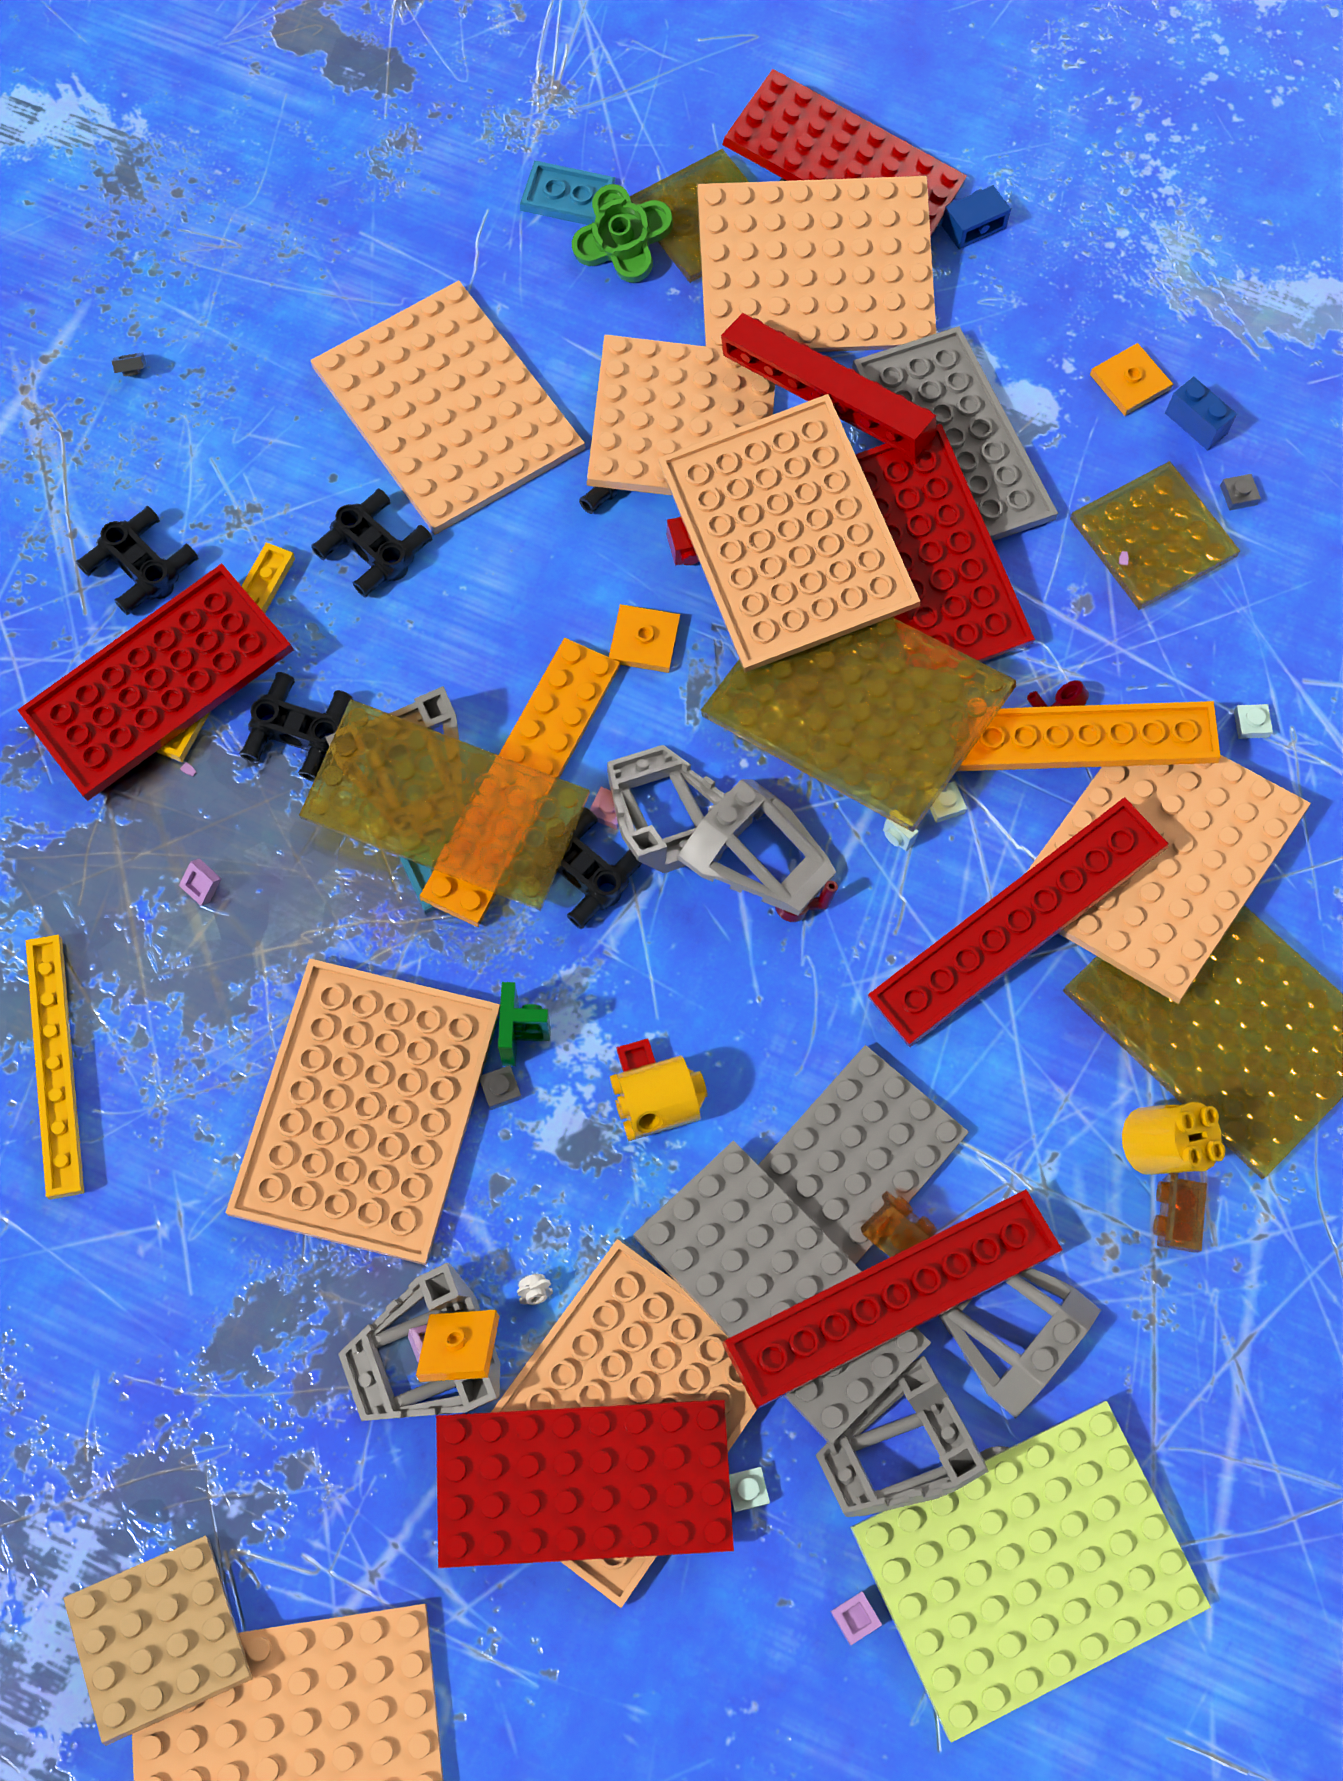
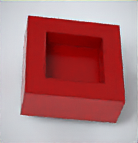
[616,1038,656,1072]

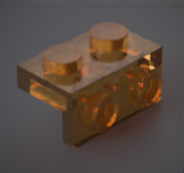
[1153,1173,1207,1253]

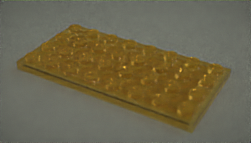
[299,699,590,911]

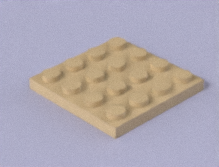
[63,1535,252,1746]

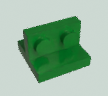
[498,982,551,1066]

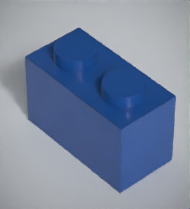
[941,185,1011,249]
[1165,376,1237,451]

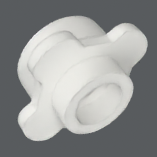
[517,1274,553,1305]

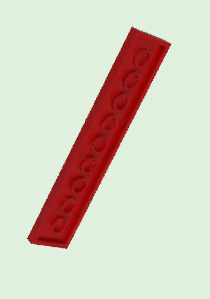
[868,797,1169,1047]
[722,1189,1062,1410]

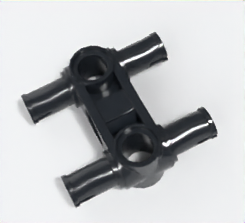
[311,488,433,598]
[75,505,199,615]
[239,672,353,782]
[519,807,642,929]

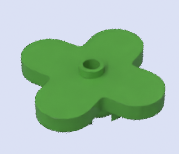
[572,184,673,283]

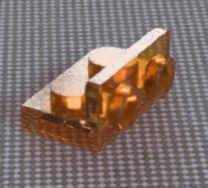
[860,1191,937,1257]

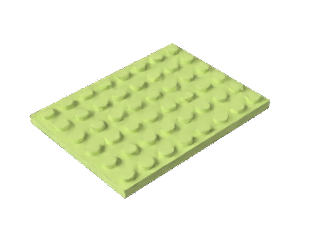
[850,1401,1211,1743]

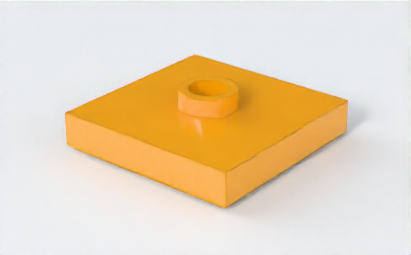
[1090,343,1173,416]
[609,604,680,673]
[416,1310,500,1382]

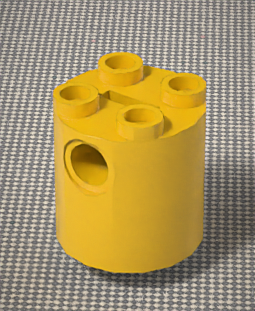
[610,1055,708,1142]
[1122,1102,1225,1175]

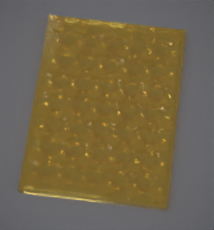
[701,617,1016,832]
[1063,905,1343,1180]

